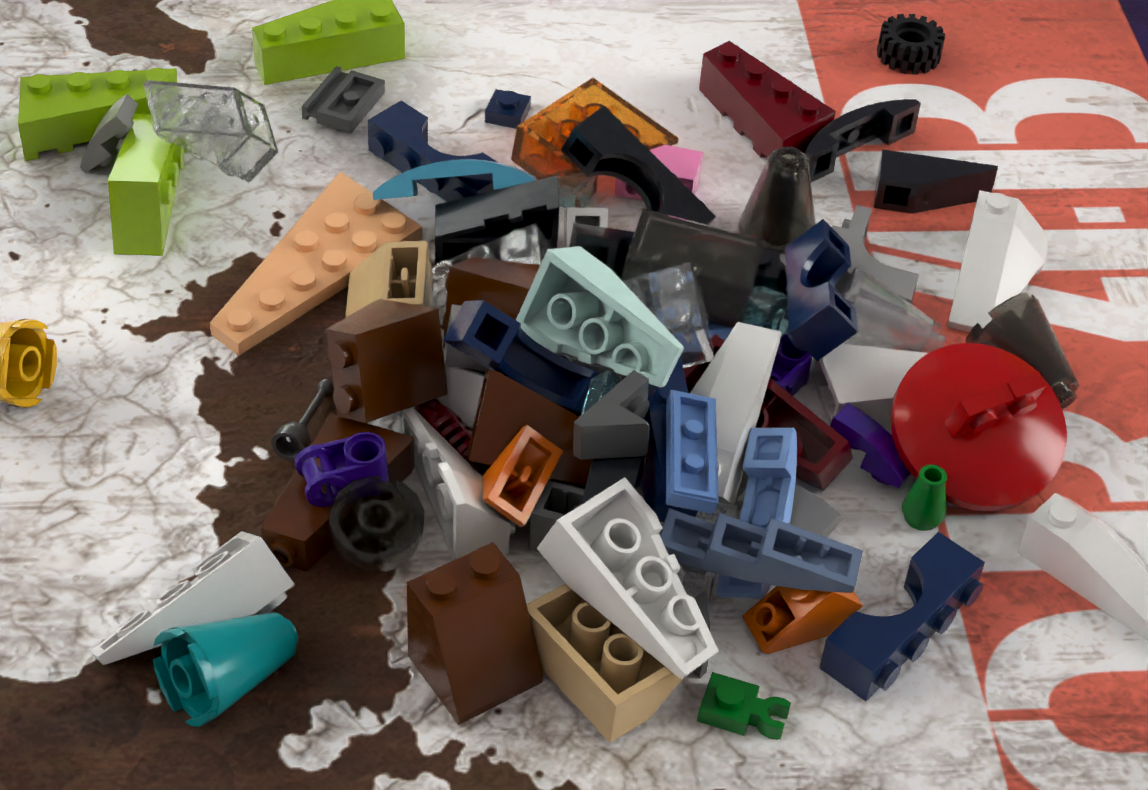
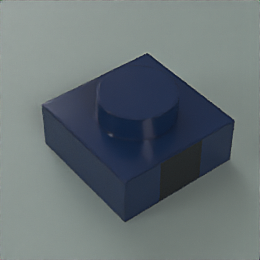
[485,89,531,130]

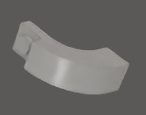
[832,205,919,330]

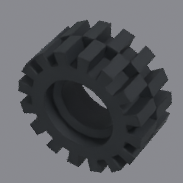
[877,14,945,75]

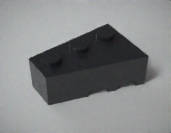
[435,175,560,267]

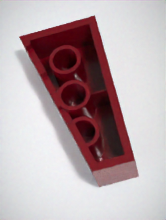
[699,41,836,177]
[683,334,853,491]

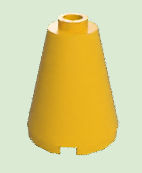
[0,319,57,408]

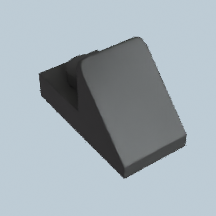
[573,370,650,460]

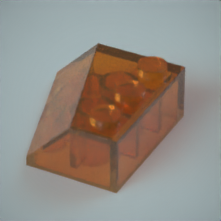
[511,77,679,180]

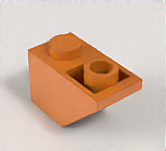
[742,586,863,654]

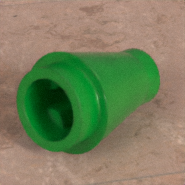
[901,465,947,531]

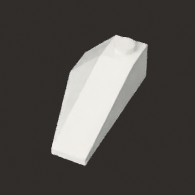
[537,477,719,680]

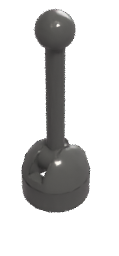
[271,379,334,461]

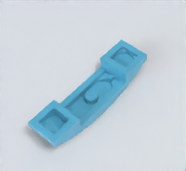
[373,159,536,200]

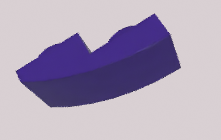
[830,403,911,489]

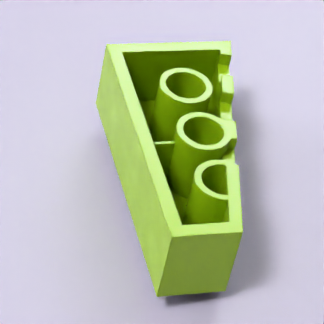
[252,0,405,85]
[18,68,181,161]
[108,114,190,256]

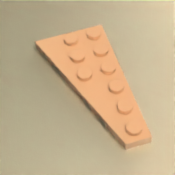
[210,171,422,356]

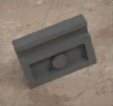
[301,66,385,133]

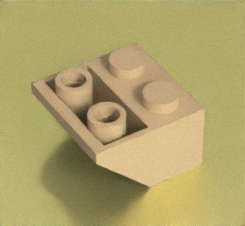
[345,241,433,318]

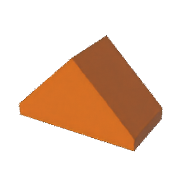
[482,425,563,527]

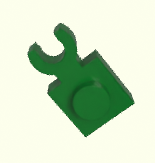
[697,672,791,740]

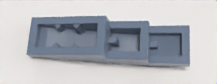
[660,508,863,593]

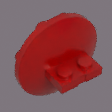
[890,343,1067,511]

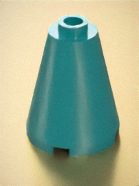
[153,612,298,727]

